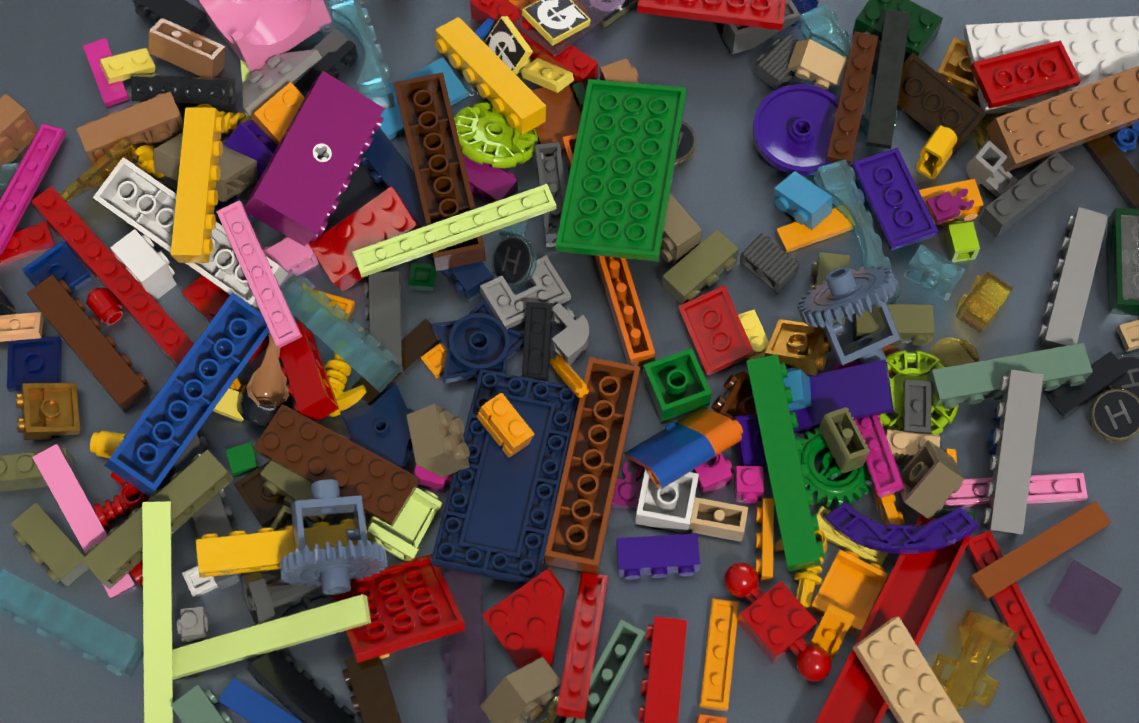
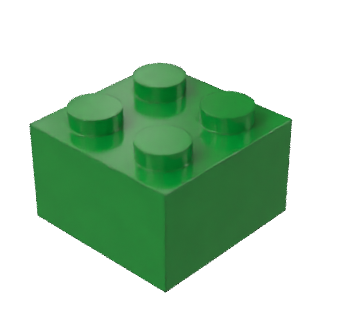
[642,348,712,422]

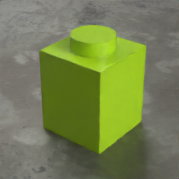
[944,221,980,263]

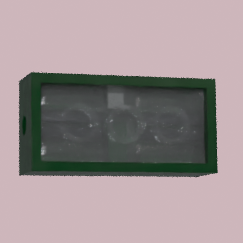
[1107,208,1139,315]

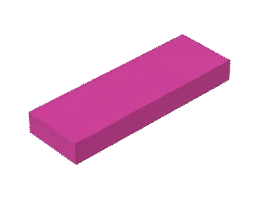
[83,38,129,108]

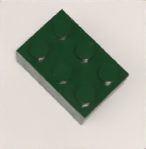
[852,0,943,62]

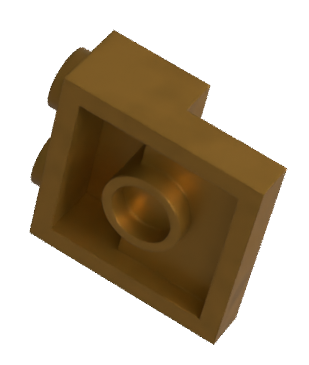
[937,37,979,102]
[765,319,832,376]
[16,383,80,440]

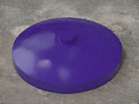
[752,84,839,176]

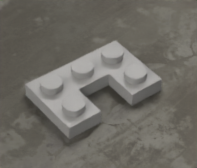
[479,256,571,329]

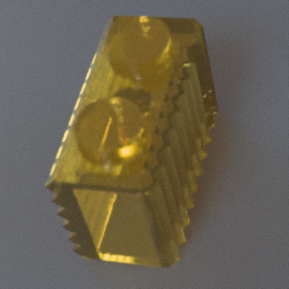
[956,271,1014,333]

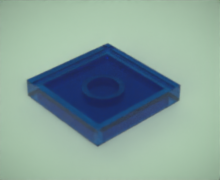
[22,241,93,295]
[7,336,62,392]

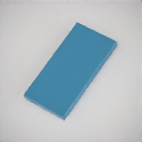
[369,57,468,140]

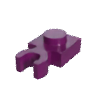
[925,189,974,225]
[612,462,643,511]

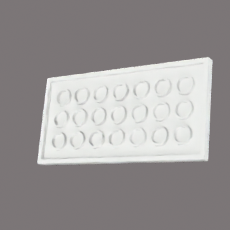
[963,16,1139,114]

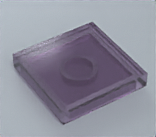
[1047,560,1123,635]

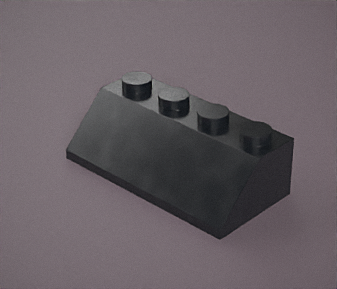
[246,651,356,723]

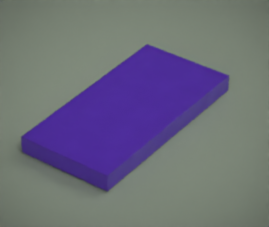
[850,147,938,251]
[790,359,894,432]

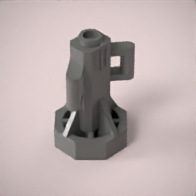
[241,571,335,625]

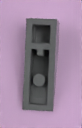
[722,0,801,54]

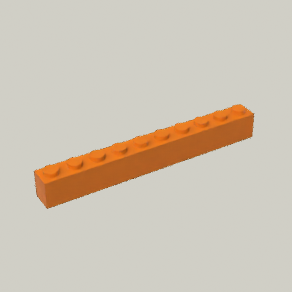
[562,133,655,369]

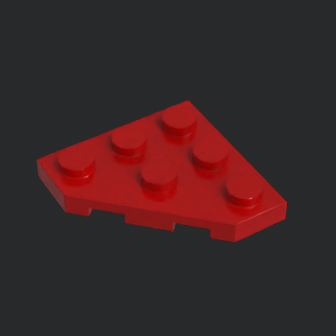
[482,568,565,669]

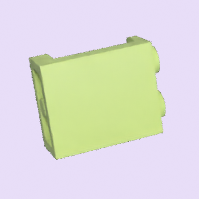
[366,488,443,562]

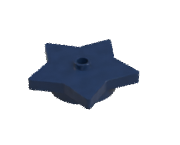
[431,299,524,383]
[340,385,415,470]

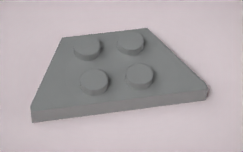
[243,49,322,116]

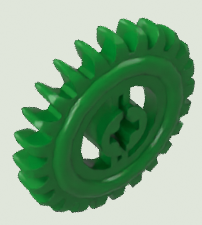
[798,428,873,507]

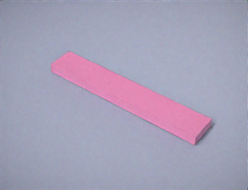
[216,200,302,348]
[33,444,135,598]
[943,473,1088,508]

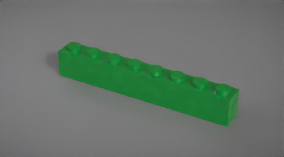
[747,354,825,572]

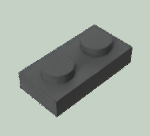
[903,380,931,434]

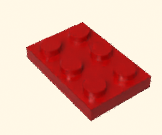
[678,285,755,376]

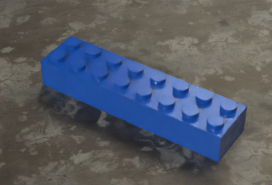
[104,293,270,496]

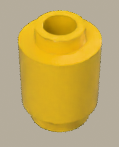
[90,430,127,458]

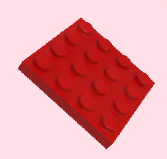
[332,554,465,663]

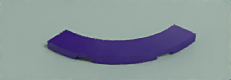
[824,501,979,554]

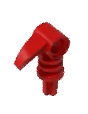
[94,472,150,528]

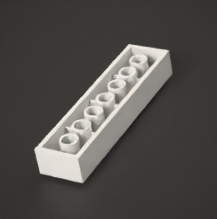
[93,157,289,312]

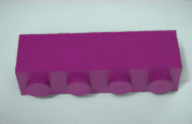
[461,149,518,204]

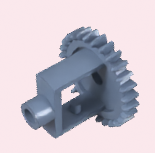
[797,265,900,365]
[280,480,388,595]

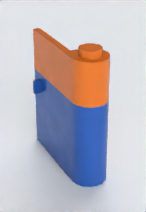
[624,407,743,489]

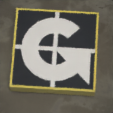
[522,0,591,46]
[484,16,533,75]

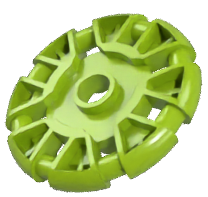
[454,102,538,168]
[879,350,959,435]

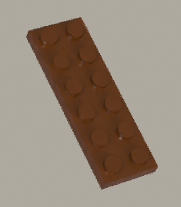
[253,404,421,527]

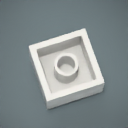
[110,229,177,301]
[635,468,699,534]

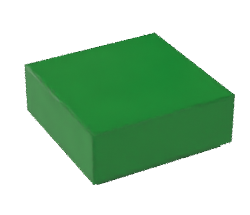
[226,442,259,476]

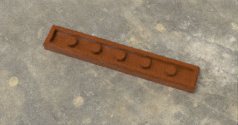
[969,501,1112,601]

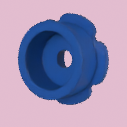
[1113,128,1137,152]

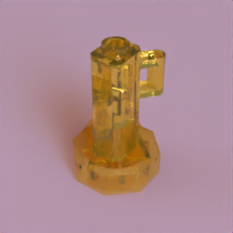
[931,609,1018,712]

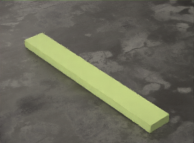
[352,184,556,277]
[142,502,173,723]
[172,594,371,680]

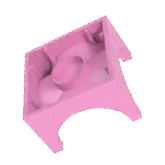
[197,0,332,73]

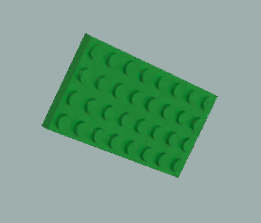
[555,79,687,262]

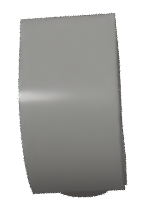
[966,140,1017,198]
[551,303,589,365]

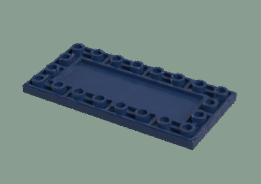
[430,369,580,585]

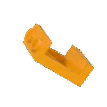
[809,550,889,637]

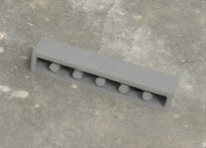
[1038,207,1108,350]
[983,370,1044,535]

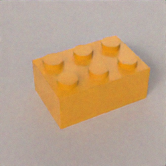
[250,82,305,145]

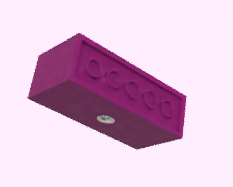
[244,71,384,246]

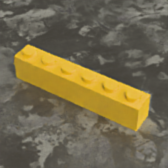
[434,17,546,135]
[171,108,225,263]
[196,519,357,578]

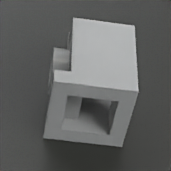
[177,607,210,644]

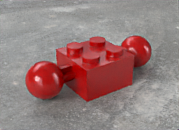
[724,562,832,682]

